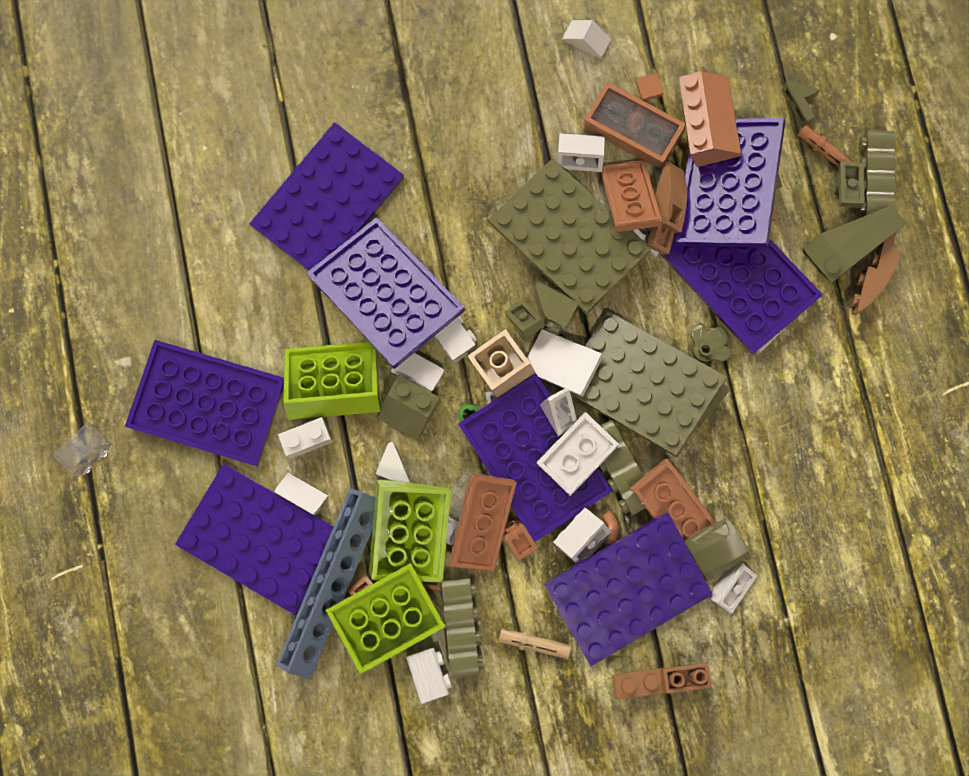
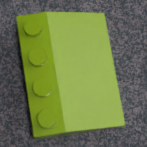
[283,342,381,420]
[369,480,451,582]
[326,563,445,674]

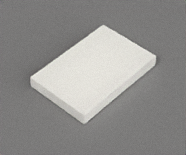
[527,329,603,397]
[537,412,620,496]

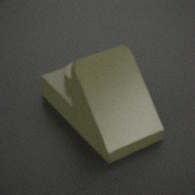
[781,81,820,129]
[835,161,865,208]
[505,300,545,341]

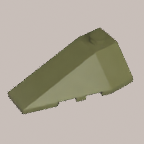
[803,206,906,283]

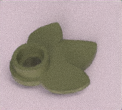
[691,323,733,363]

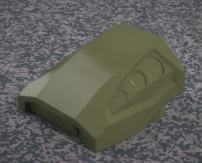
[684,518,751,581]

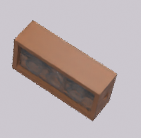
[584,82,686,170]

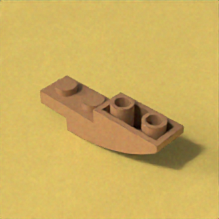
[647,161,687,255]
[850,232,901,316]
[612,663,712,700]

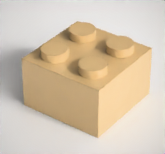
[468,329,536,398]

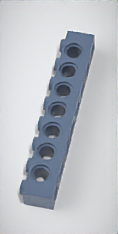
[276,488,375,680]

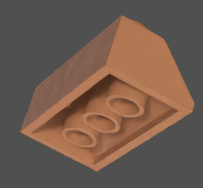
[679,71,742,167]

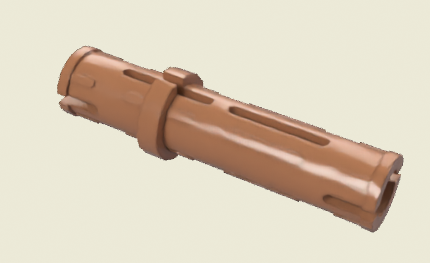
[797,124,853,168]

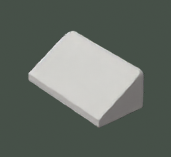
[391,353,444,393]
[274,473,328,516]
[708,563,758,615]

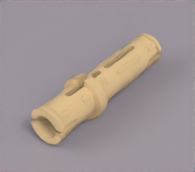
[498,627,571,660]

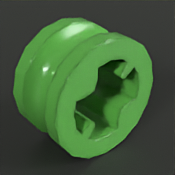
[459,405,479,421]

